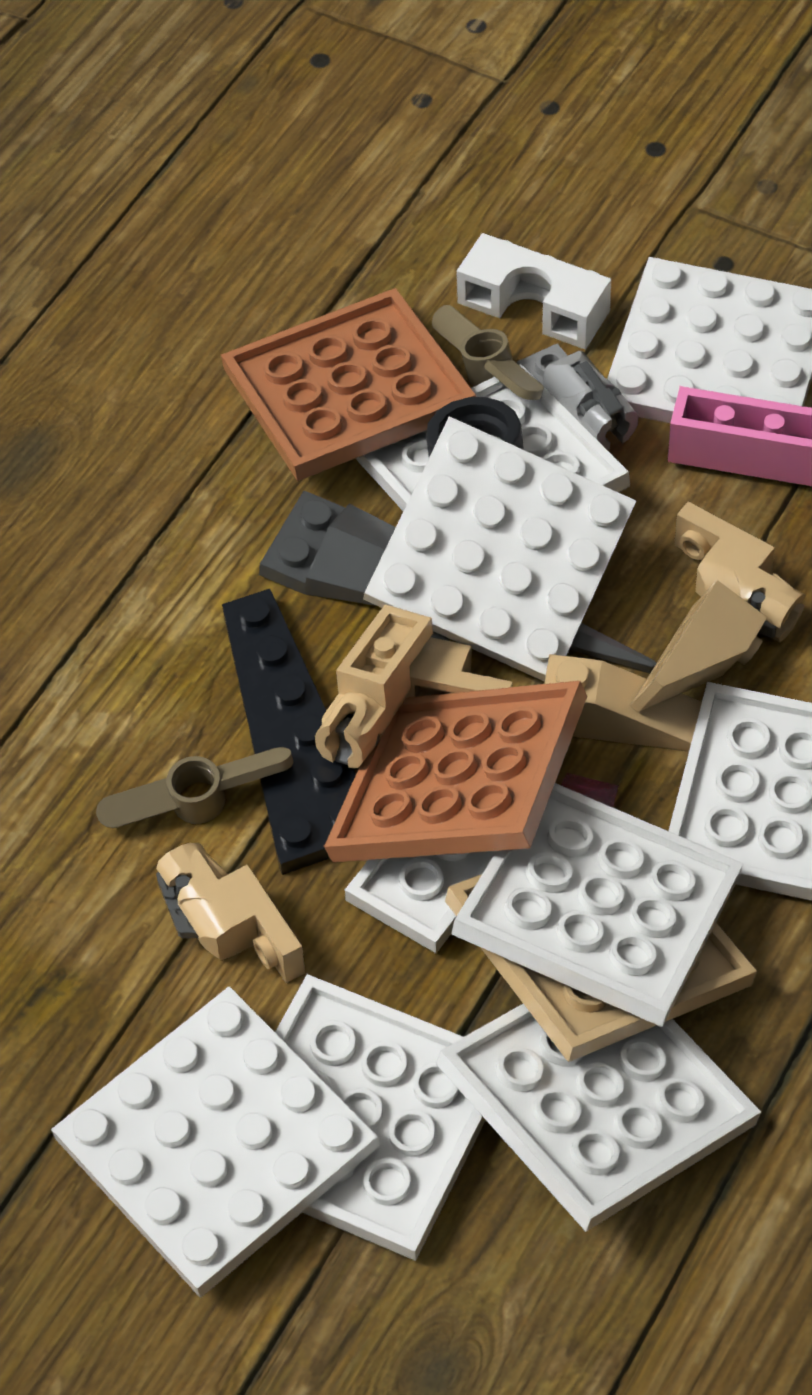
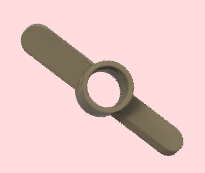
[432,305,544,400]
[96,747,294,828]

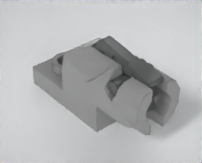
[516,343,639,450]

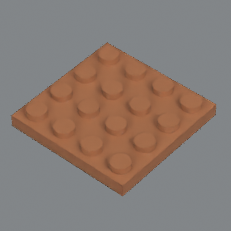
[221,288,476,481]
[324,680,588,862]

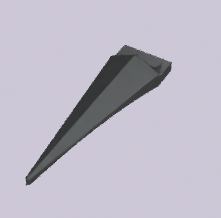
[259,490,656,673]

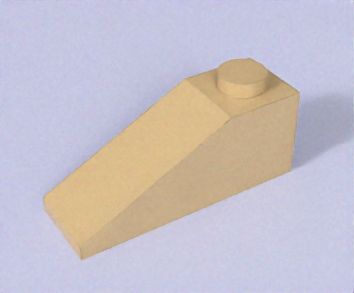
[630,580,767,712]
[544,654,702,751]

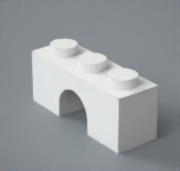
[457,233,611,350]

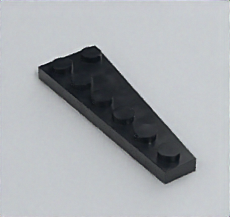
[222,588,356,875]

